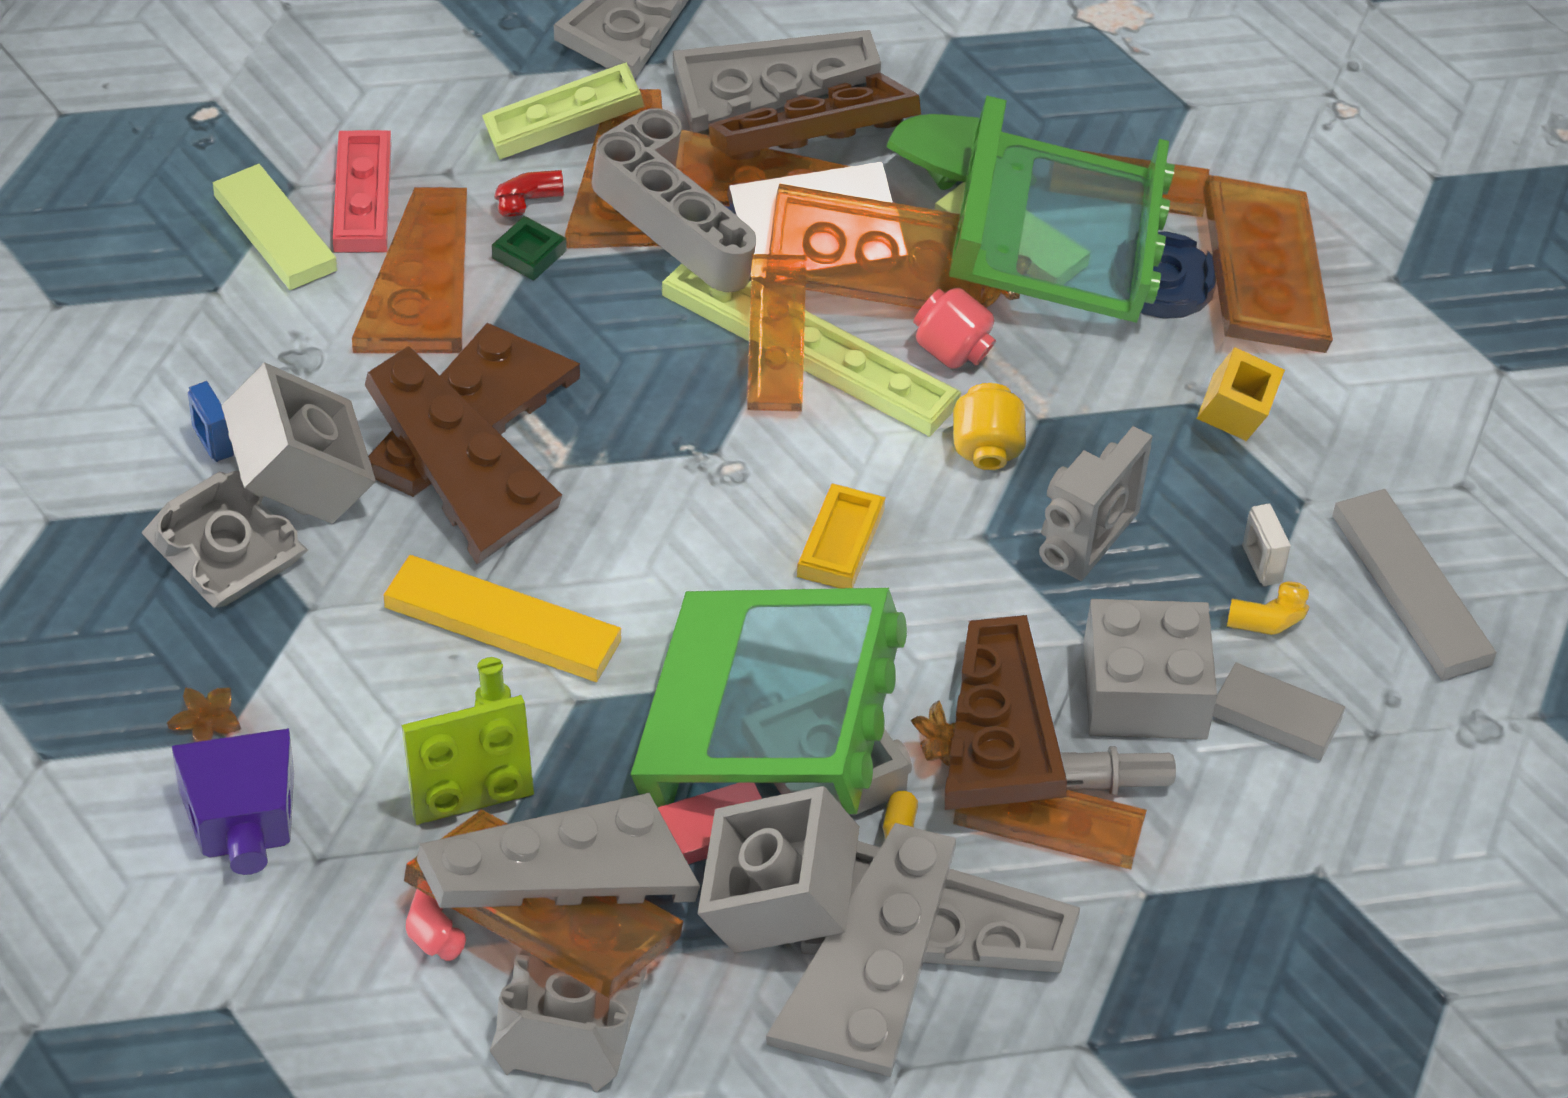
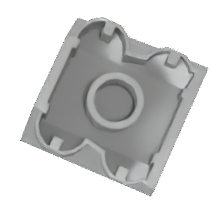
[142,471,308,608]
[490,940,647,1093]

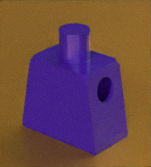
[172,728,294,875]

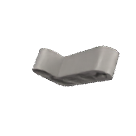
[592,108,757,292]

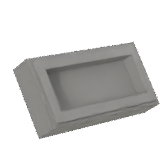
[1213,662,1345,761]

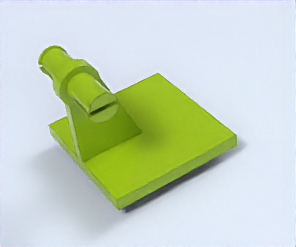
[401,657,534,825]

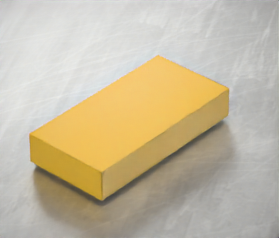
[797,483,886,588]

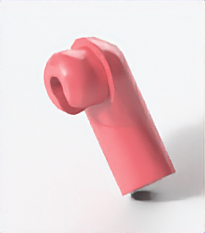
[406,877,466,961]

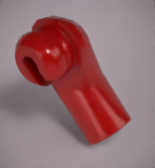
[494,170,564,217]

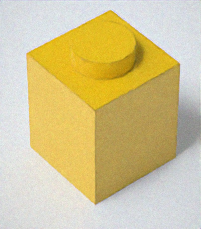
[1196,347,1285,441]

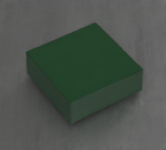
[491,216,567,281]

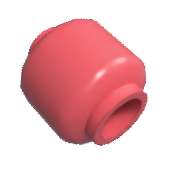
[913,288,996,369]

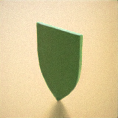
[886,114,1036,190]

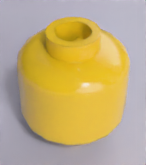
[953,383,1026,470]

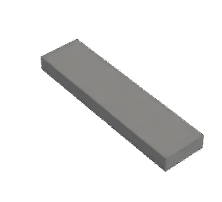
[1332,489,1497,681]

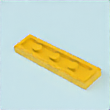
[383,554,621,682]

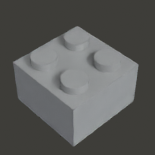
[221,362,376,524]
[1083,599,1217,739]
[698,786,860,953]

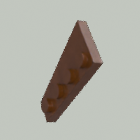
[945,615,1067,810]

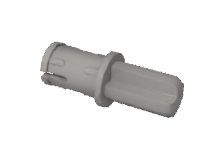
[1060,746,1176,795]

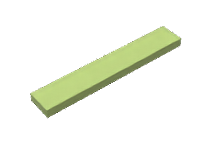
[662,264,961,437]

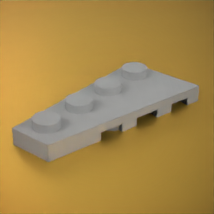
[554,0,689,80]
[673,30,881,134]
[417,793,700,908]
[766,823,956,1077]
[801,841,1080,973]

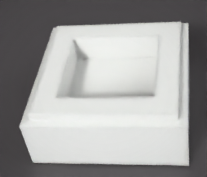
[1242,503,1291,586]

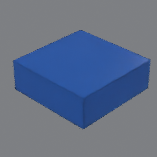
[187,381,234,462]

